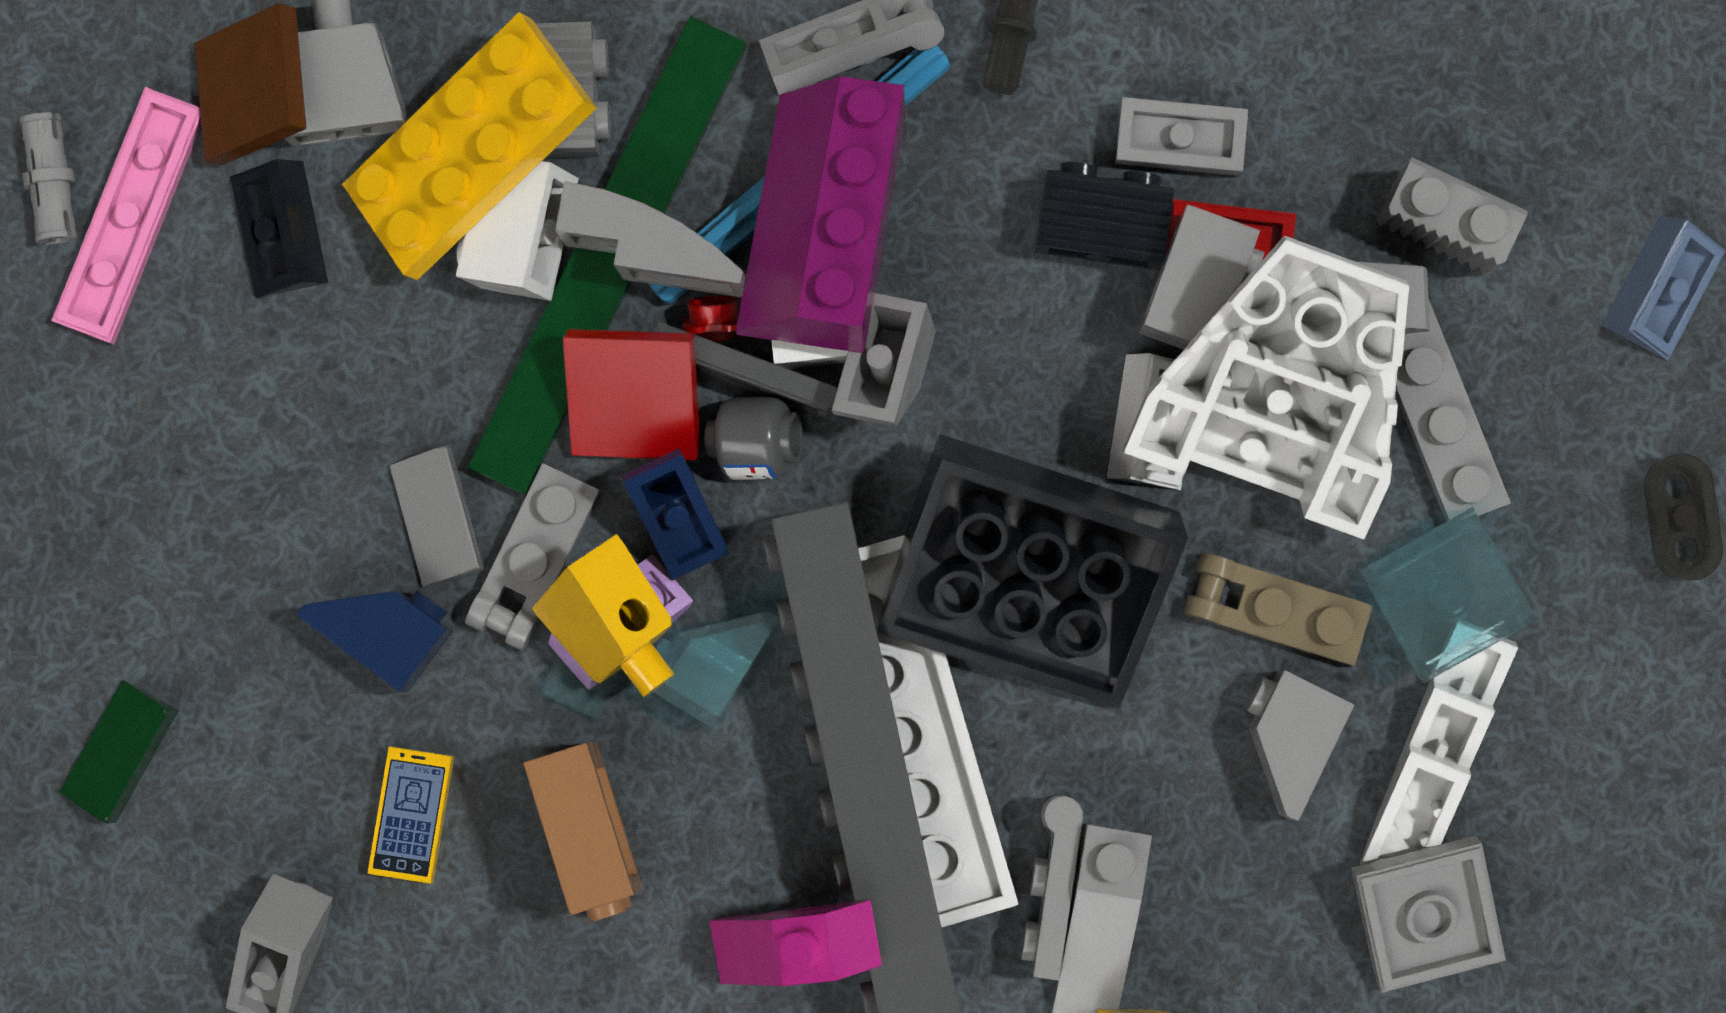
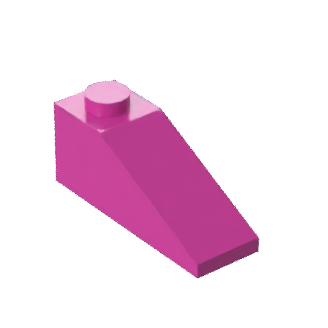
[709,900,882,986]

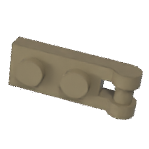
[1183,552,1373,667]

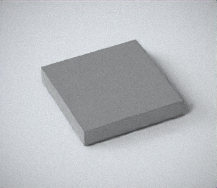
[1351,835,1506,993]

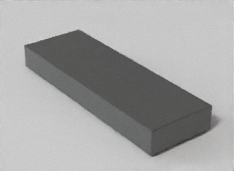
[655,321,838,420]

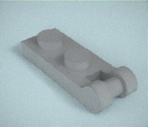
[759,0,944,96]
[465,463,601,651]
[1021,795,1083,981]

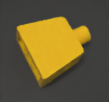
[531,534,675,698]

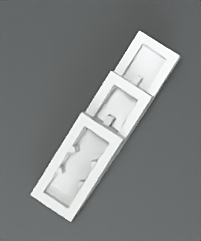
[1360,618,1518,865]

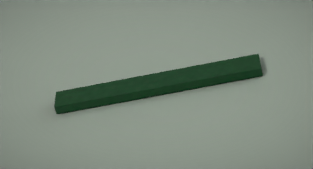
[467,16,747,496]

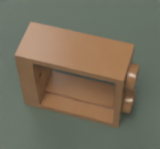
[523,742,643,922]

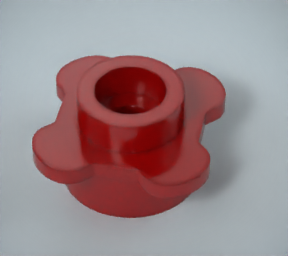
[682,295,739,342]

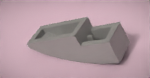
[555,181,746,297]

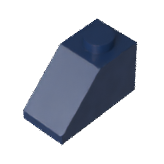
[296,590,454,693]

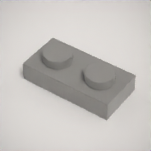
[1115,97,1248,176]

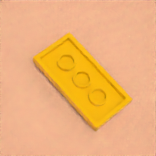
[342,12,597,280]

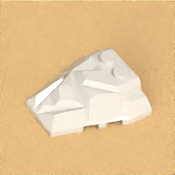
[1123,236,1409,539]

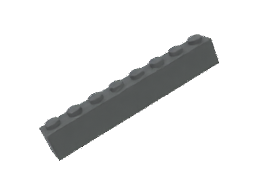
[763,502,960,1013]

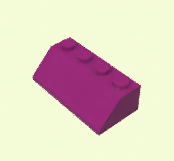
[736,76,905,353]

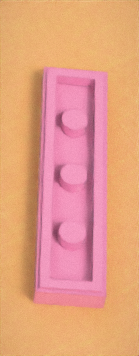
[51,87,202,345]

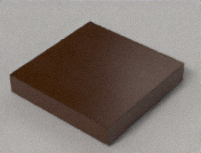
[195,3,306,165]

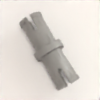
[19,112,78,245]

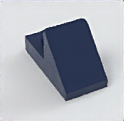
[621,449,730,580]

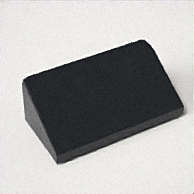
[230,159,329,298]

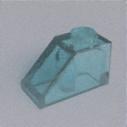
[653,611,780,728]

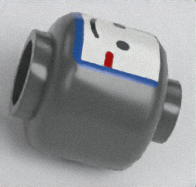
[705,397,803,480]

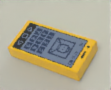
[367,746,454,884]

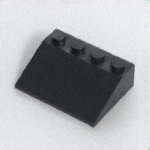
[877,434,1188,708]

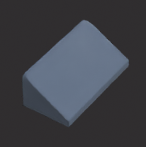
[1602,216,1726,361]

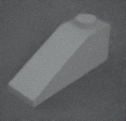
[1052,823,1152,1013]

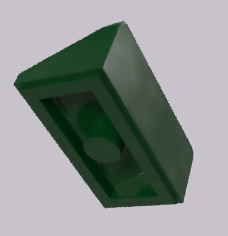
[59,680,179,824]

